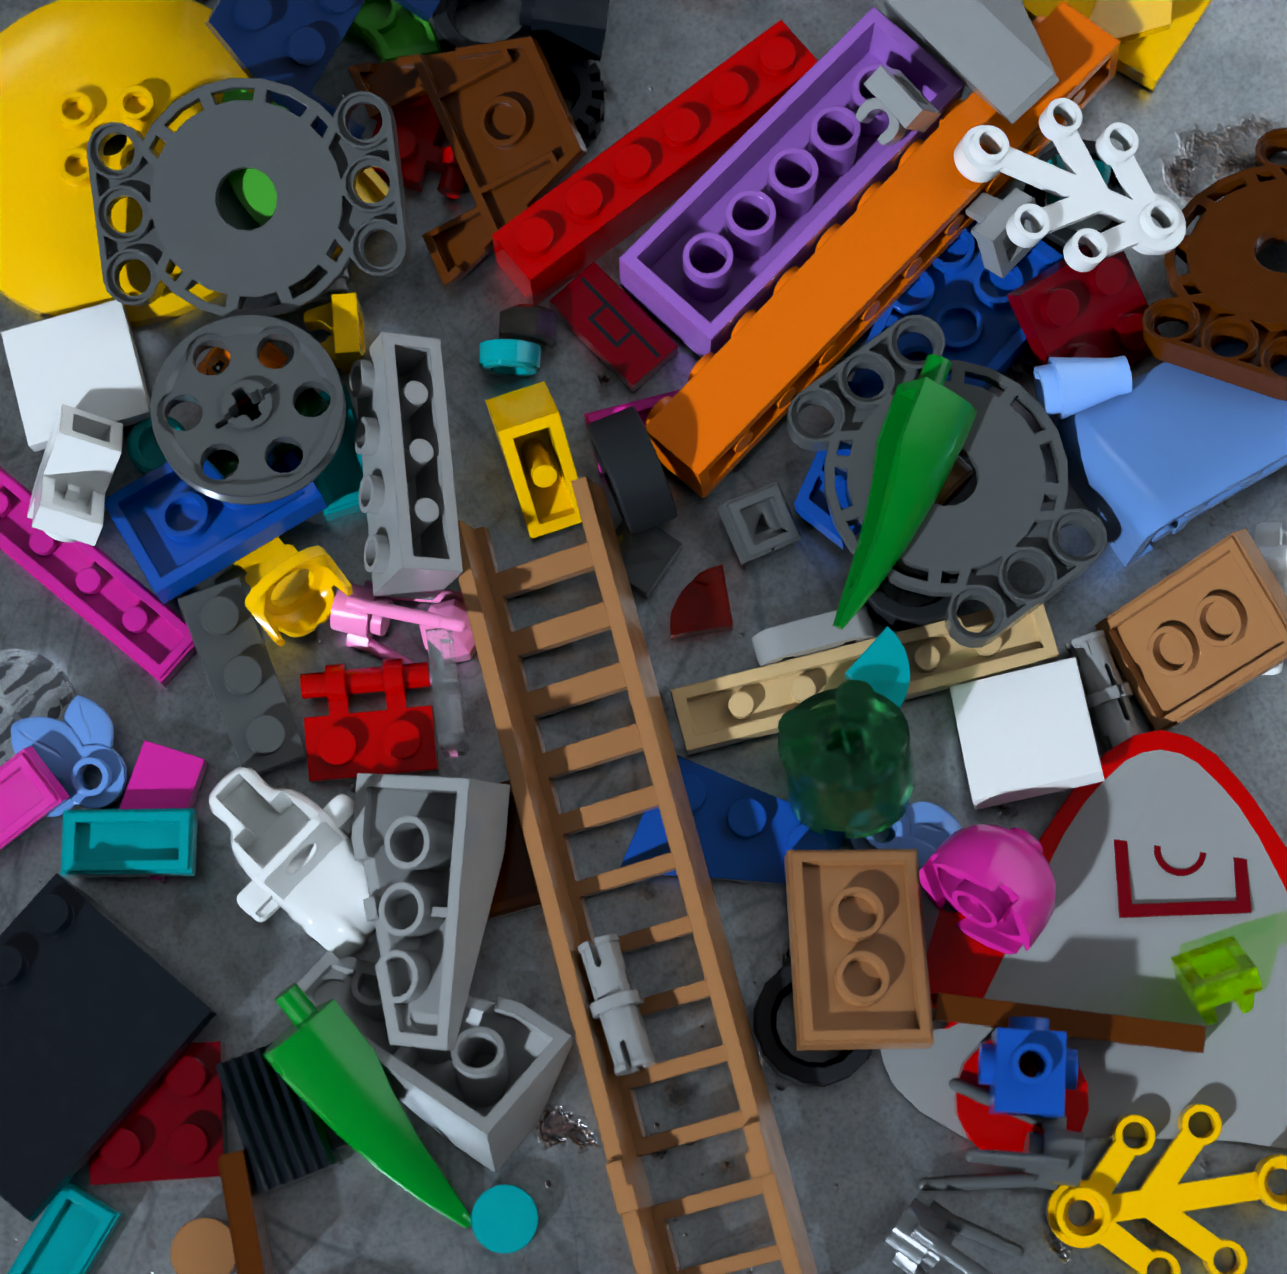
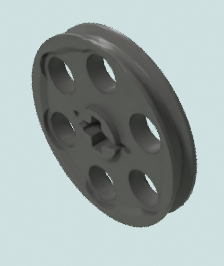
[151,315,346,505]

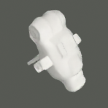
[209,767,376,960]

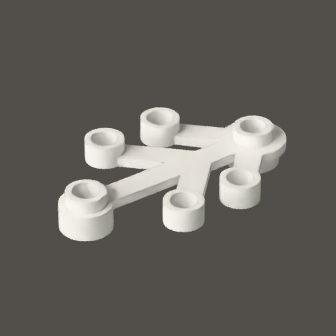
[954,98,1186,272]

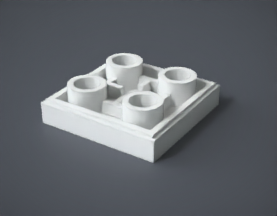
[1,300,151,452]
[949,657,1105,810]

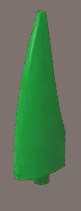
[833,354,977,629]
[263,982,471,1229]

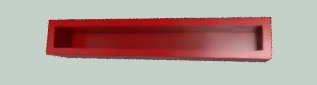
[492,20,818,307]

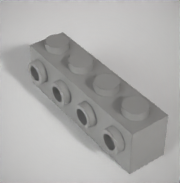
[349,332,463,600]

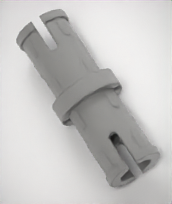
[1065,630,1142,752]
[577,934,657,1076]

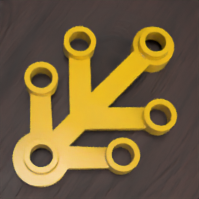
[1046,1103,1287,1274]

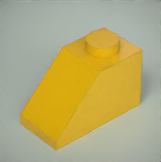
[485,381,582,539]

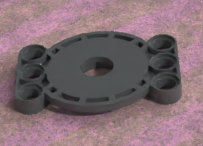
[87,78,411,317]
[787,315,1107,648]

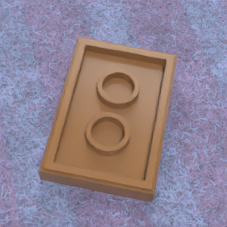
[1095,528,1287,731]
[784,849,934,1051]

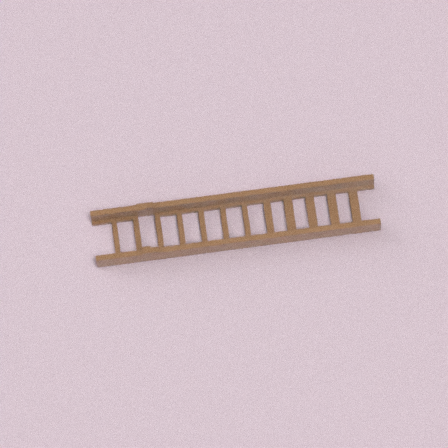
[458,476,818,1274]

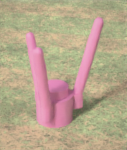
[330,580,467,685]

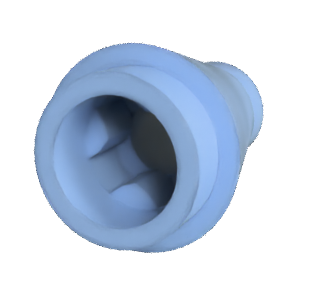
[1033,355,1133,420]

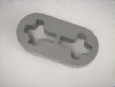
[751,606,876,667]

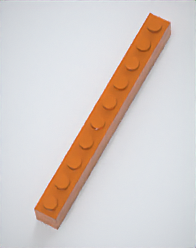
[645,1,1120,499]

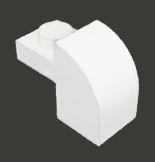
[27,404,123,546]

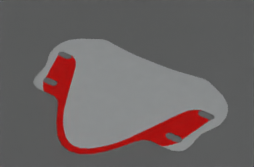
[880,730,1287,1150]

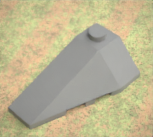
[873,0,1059,125]
[351,773,510,1051]
[297,951,573,1173]

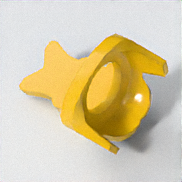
[233,536,353,647]

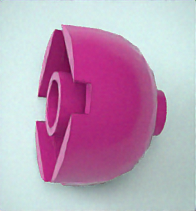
[919,824,1056,954]

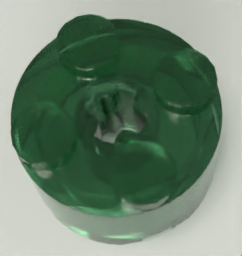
[778,680,916,838]

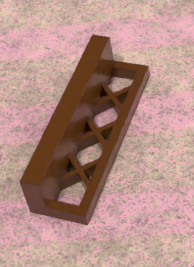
[931,992,1206,1053]

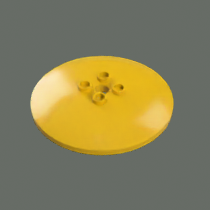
[0,0,254,327]

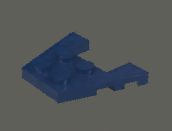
[205,0,441,139]

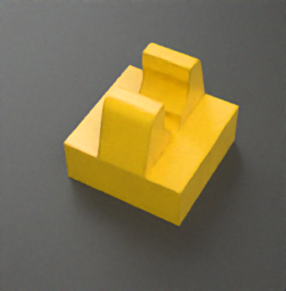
[303,293,366,374]

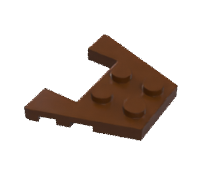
[348,36,588,287]

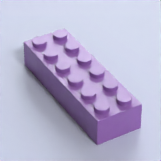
[619,7,965,358]

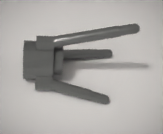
[918,1078,1085,1191]
[884,1197,1024,1274]

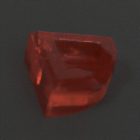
[670,564,733,640]

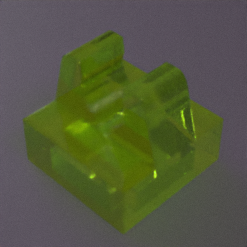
[1171,936,1263,1025]

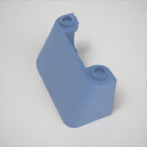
[1047,340,1287,567]

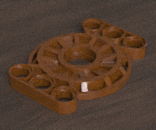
[1142,128,1287,401]

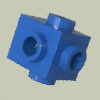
[978,1016,1078,1119]

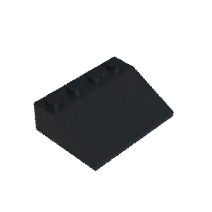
[0,873,217,1222]

